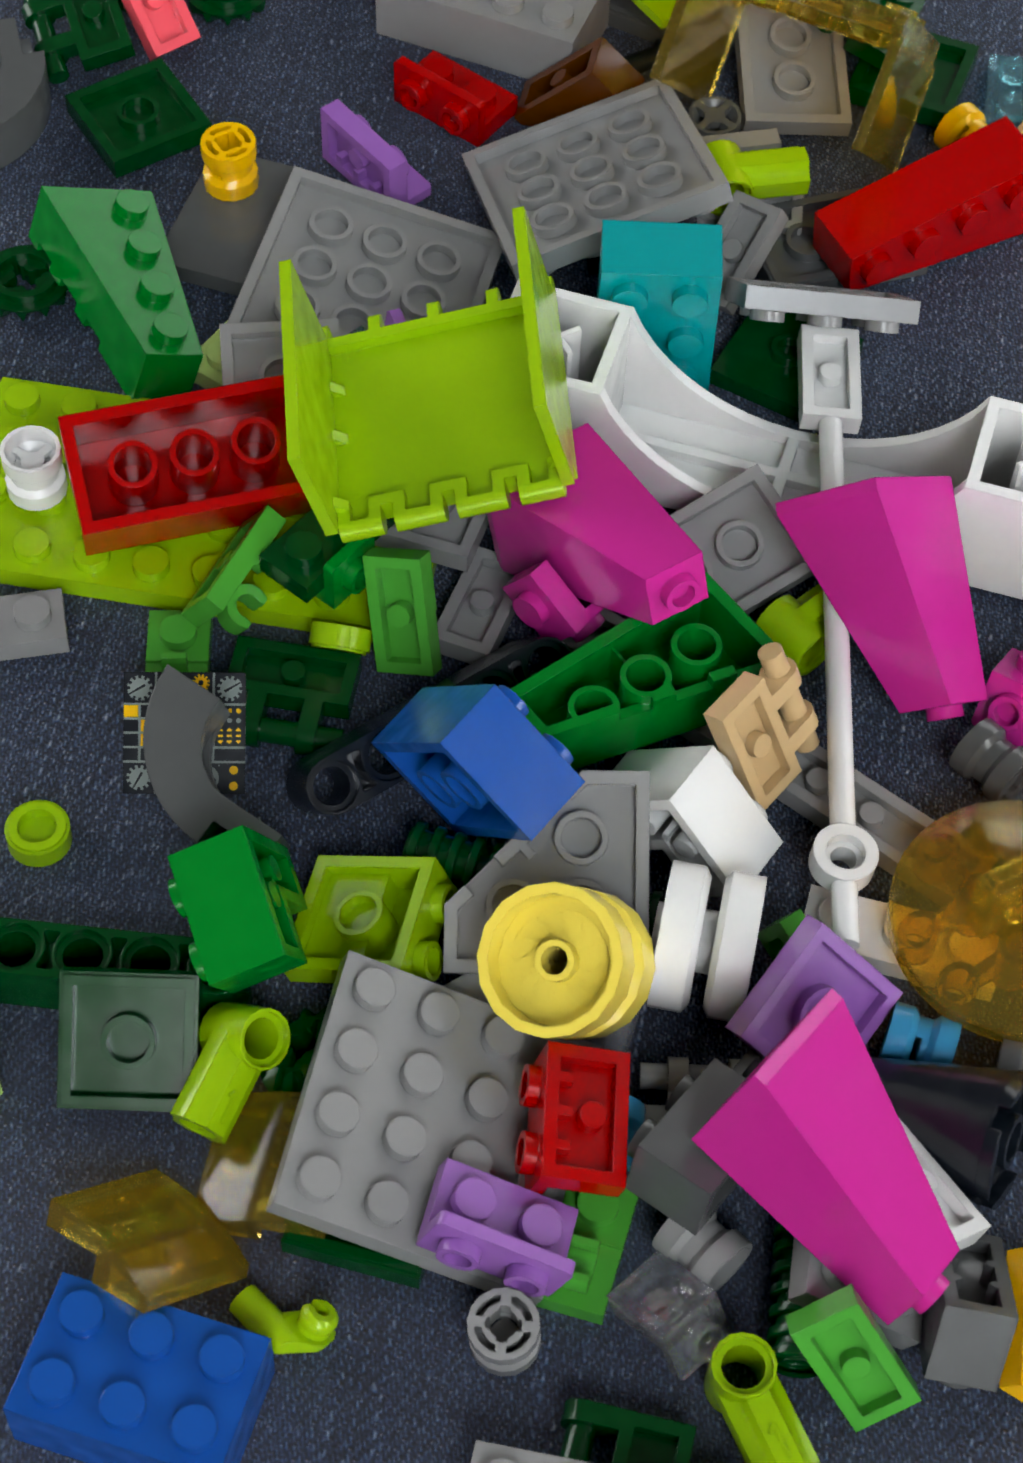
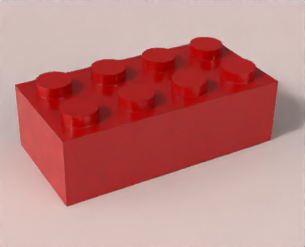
[58,374,312,556]

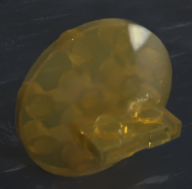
[886,800,1023,1042]

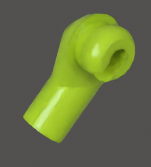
[229,1284,339,1355]

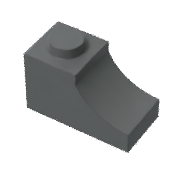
[919,1234,1019,1392]

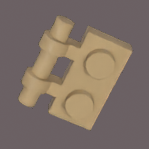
[703,642,820,810]

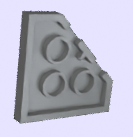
[443,770,650,974]

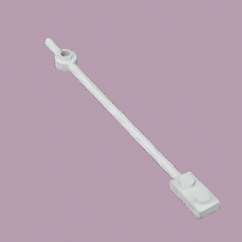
[797,324,879,950]

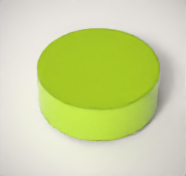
[308,621,372,656]
[4,800,73,867]

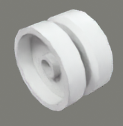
[647,860,767,1022]

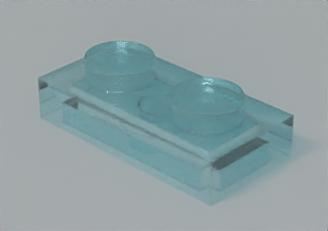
[982,54,1023,128]

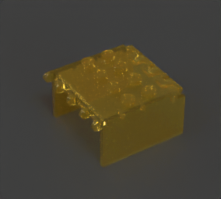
[649,0,941,172]

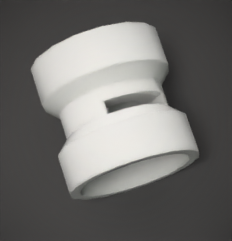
[0,425,68,511]

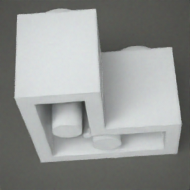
[613,745,783,897]

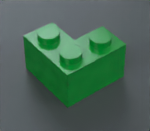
[167,825,308,993]

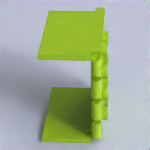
[279,206,578,543]

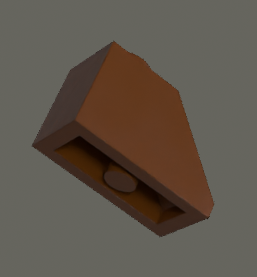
[514,36,645,127]

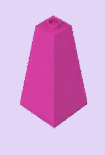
[487,423,709,625]
[775,476,988,722]
[691,988,960,1325]

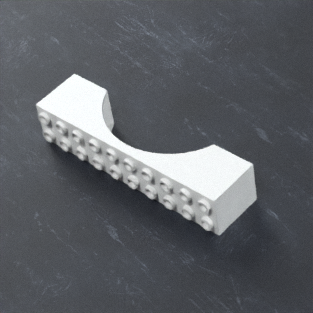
[510,278,1023,600]

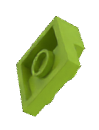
[284,855,458,983]

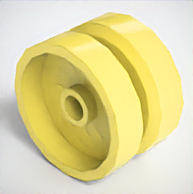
[477,881,656,1041]

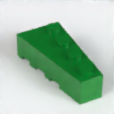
[28,186,203,399]
[511,572,788,770]

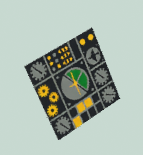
[123,672,246,794]

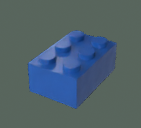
[371,684,585,841]
[3,1272,276,1463]

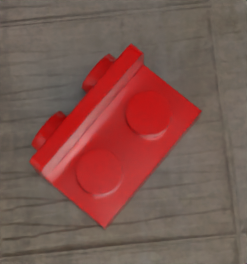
[394,50,518,147]
[515,1041,631,1197]

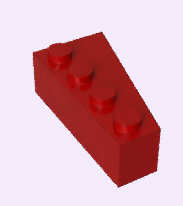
[813,116,1023,290]

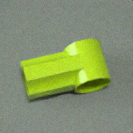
[706,140,811,216]
[756,584,825,676]
[170,1001,290,1144]
[703,1332,820,1463]

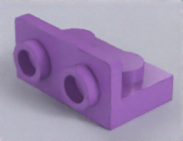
[320,99,431,205]
[416,1157,579,1297]

